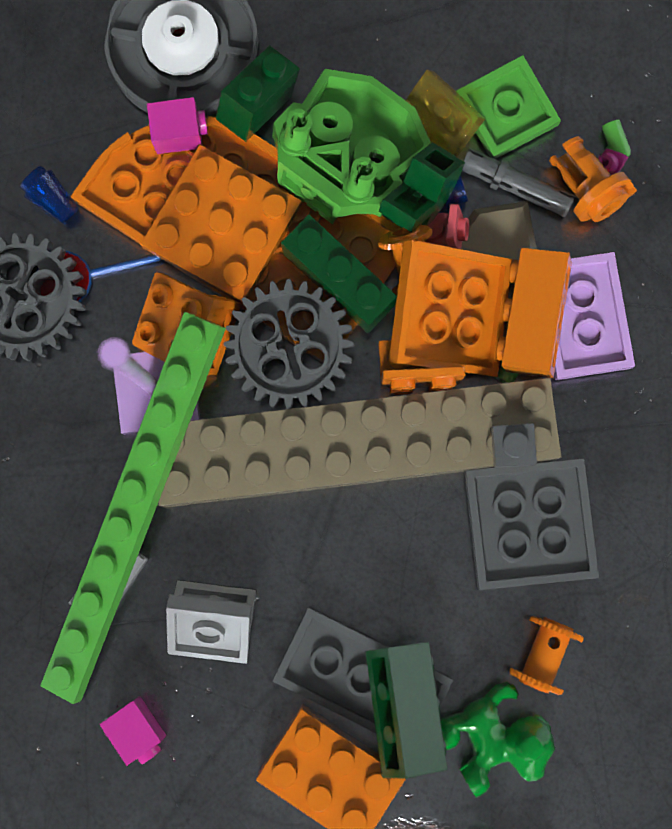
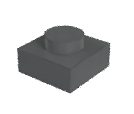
[491,423,537,468]

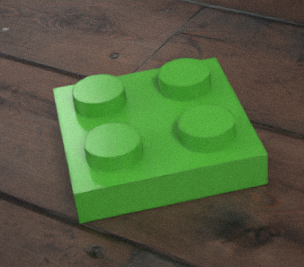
[455,55,561,159]

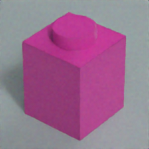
[147,97,208,154]
[99,696,167,766]

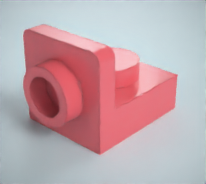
[420,204,469,249]

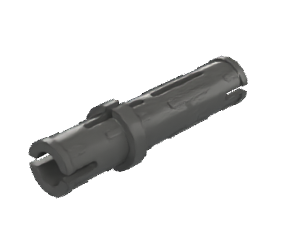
[462,147,575,218]

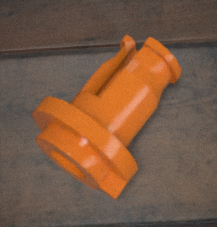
[549,136,637,222]

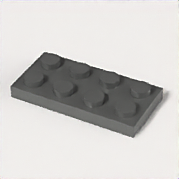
[273,607,453,733]

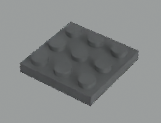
[464,458,599,590]

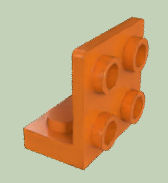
[132,272,242,376]
[378,340,466,395]

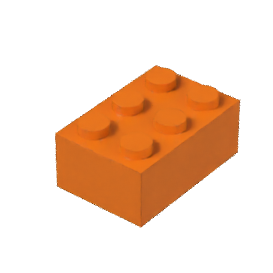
[256,704,405,829]

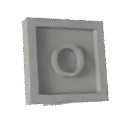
[166,580,256,664]

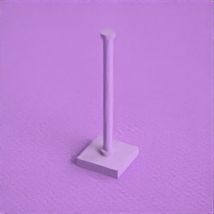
[99,339,200,435]

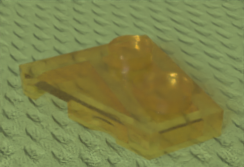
[405,70,485,157]

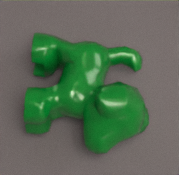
[440,682,555,797]

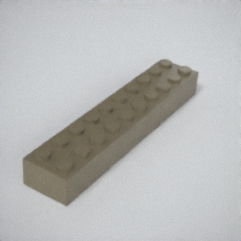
[158,378,561,508]

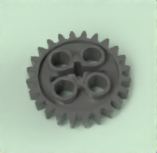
[0,233,87,361]
[224,279,354,409]

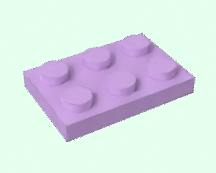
[554,252,635,380]

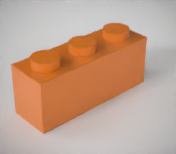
[497,248,572,378]

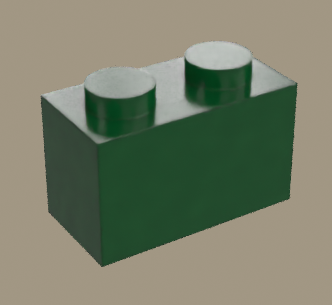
[216,45,300,142]

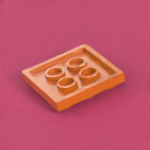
[140,145,302,305]
[389,240,513,377]

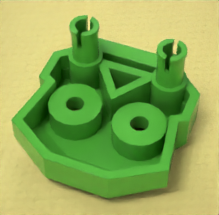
[272,69,431,224]

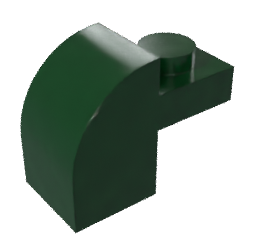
[379,142,465,232]

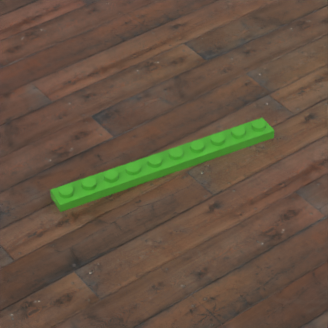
[41,312,226,704]

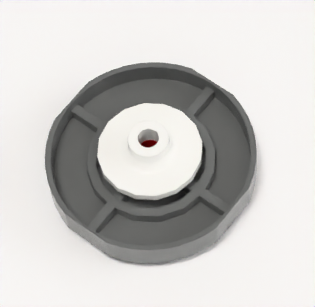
[104,0,259,117]

